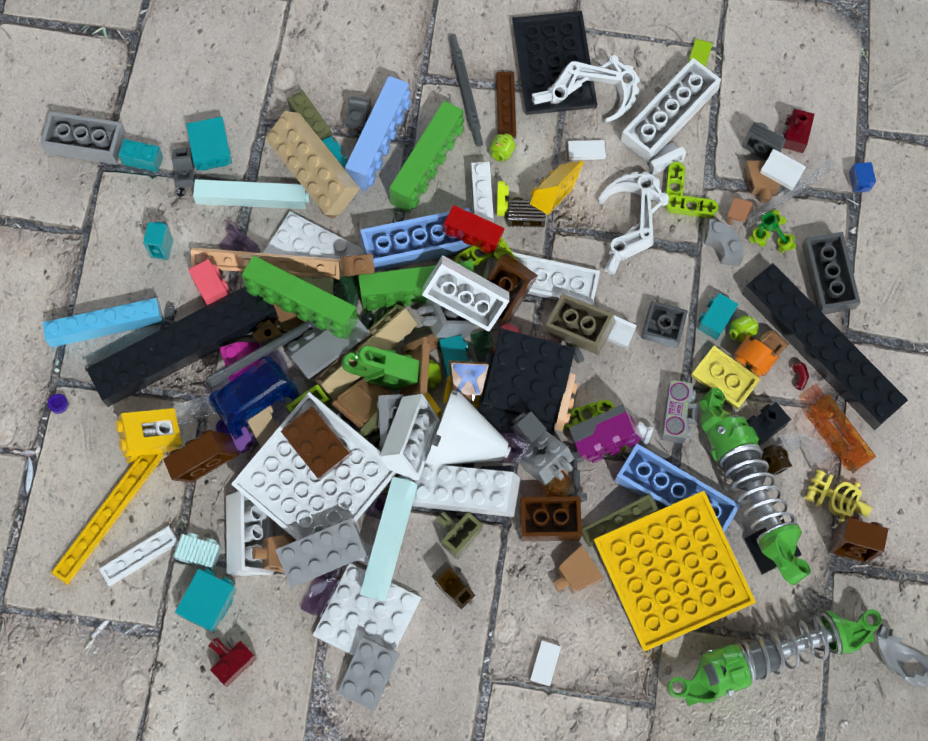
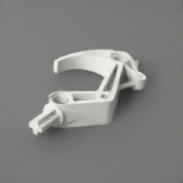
[532,55,640,124]
[598,171,669,275]

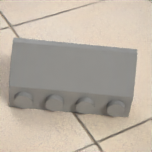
[284,319,370,380]

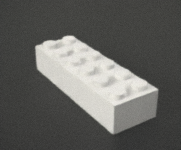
[621,58,721,163]
[398,464,520,517]

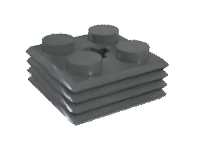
[743,122,786,161]
[641,301,688,348]

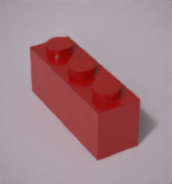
[442,205,505,255]

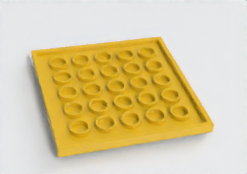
[594,491,756,652]

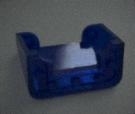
[208,357,300,440]

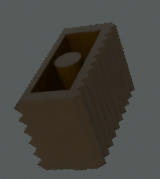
[508,197,546,228]

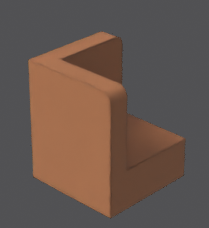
[727,198,753,226]

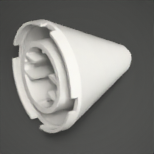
[425,390,511,466]

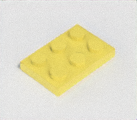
[691,346,761,410]

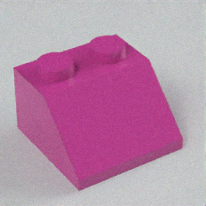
[220,342,270,389]

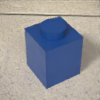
[849,162,876,192]

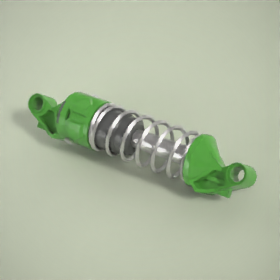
[699,387,811,585]
[666,609,882,706]

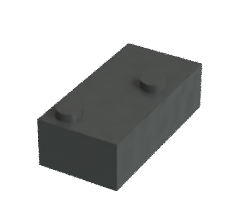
[802,232,860,314]

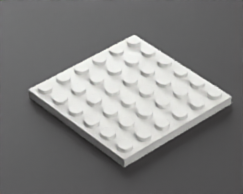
[232,392,397,540]

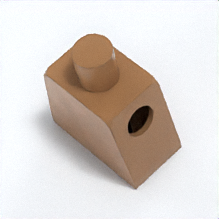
[744,161,781,204]
[252,534,297,573]
[552,546,604,593]

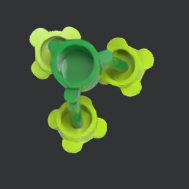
[749,209,796,253]

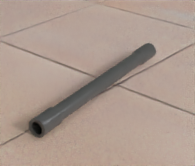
[206,321,316,387]

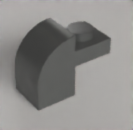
[345,95,371,130]
[172,147,196,188]

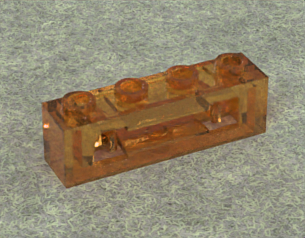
[806,394,877,473]

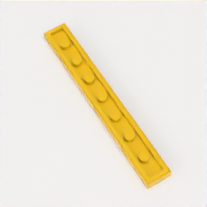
[51,453,164,585]

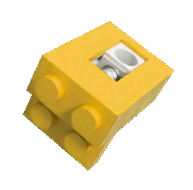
[115,408,182,463]

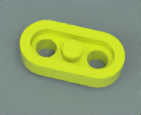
[497,181,509,216]

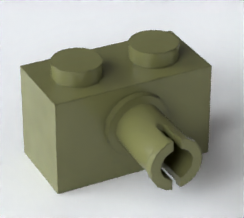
[436,511,483,559]

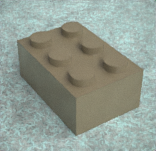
[545,293,615,355]

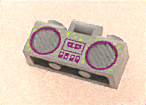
[661,380,700,444]

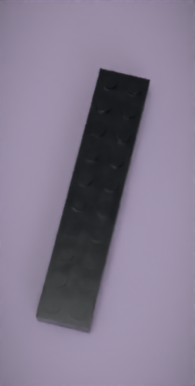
[742,263,908,431]
[86,286,279,407]

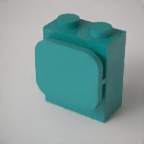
[186,116,232,171]
[175,568,237,633]

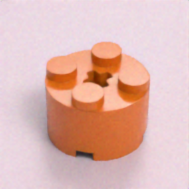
[734,335,779,378]

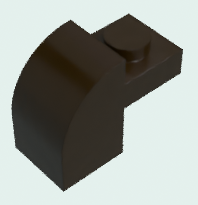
[431,562,476,610]

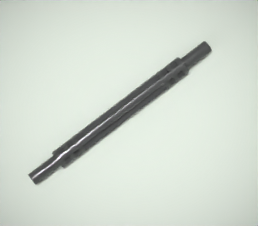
[449,34,483,147]

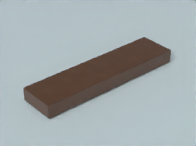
[496,72,516,139]

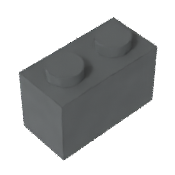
[510,412,547,445]

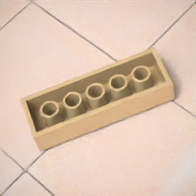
[265,111,360,216]

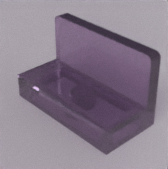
[219,224,261,253]
[499,433,530,464]
[300,575,339,619]

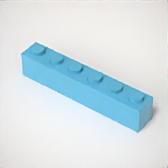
[42,298,163,348]

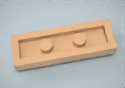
[555,373,578,432]

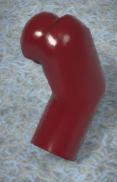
[792,362,809,391]

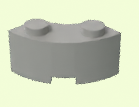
[704,219,744,266]

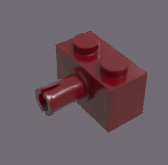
[782,108,815,153]
[208,637,257,687]

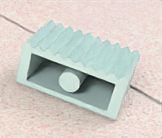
[173,533,222,571]

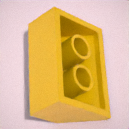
[530,160,585,215]

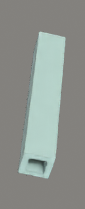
[193,179,310,209]
[360,475,418,602]

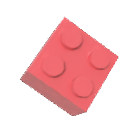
[188,259,231,306]

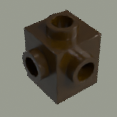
[252,319,283,346]
[761,445,792,477]

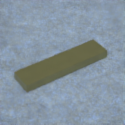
[582,494,659,547]

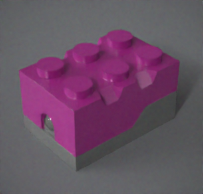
[569,404,643,463]

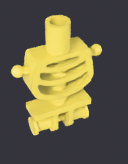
[804,470,872,524]

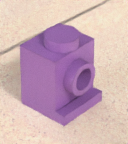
[230,427,257,458]

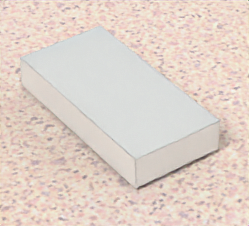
[568,140,606,160]
[530,641,561,687]

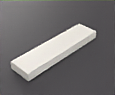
[99,526,178,586]

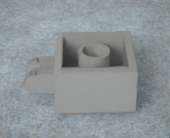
[417,299,476,338]
[516,431,574,485]

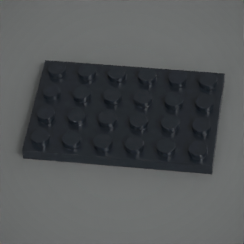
[512,11,598,115]

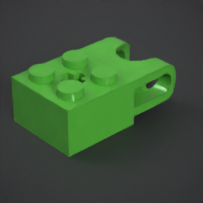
[342,346,420,390]

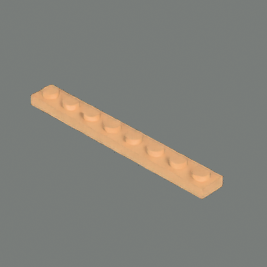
[191,248,341,279]

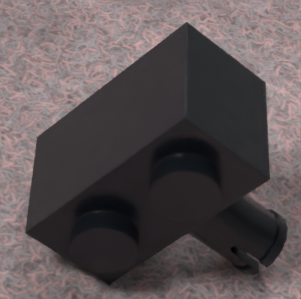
[746,402,792,446]

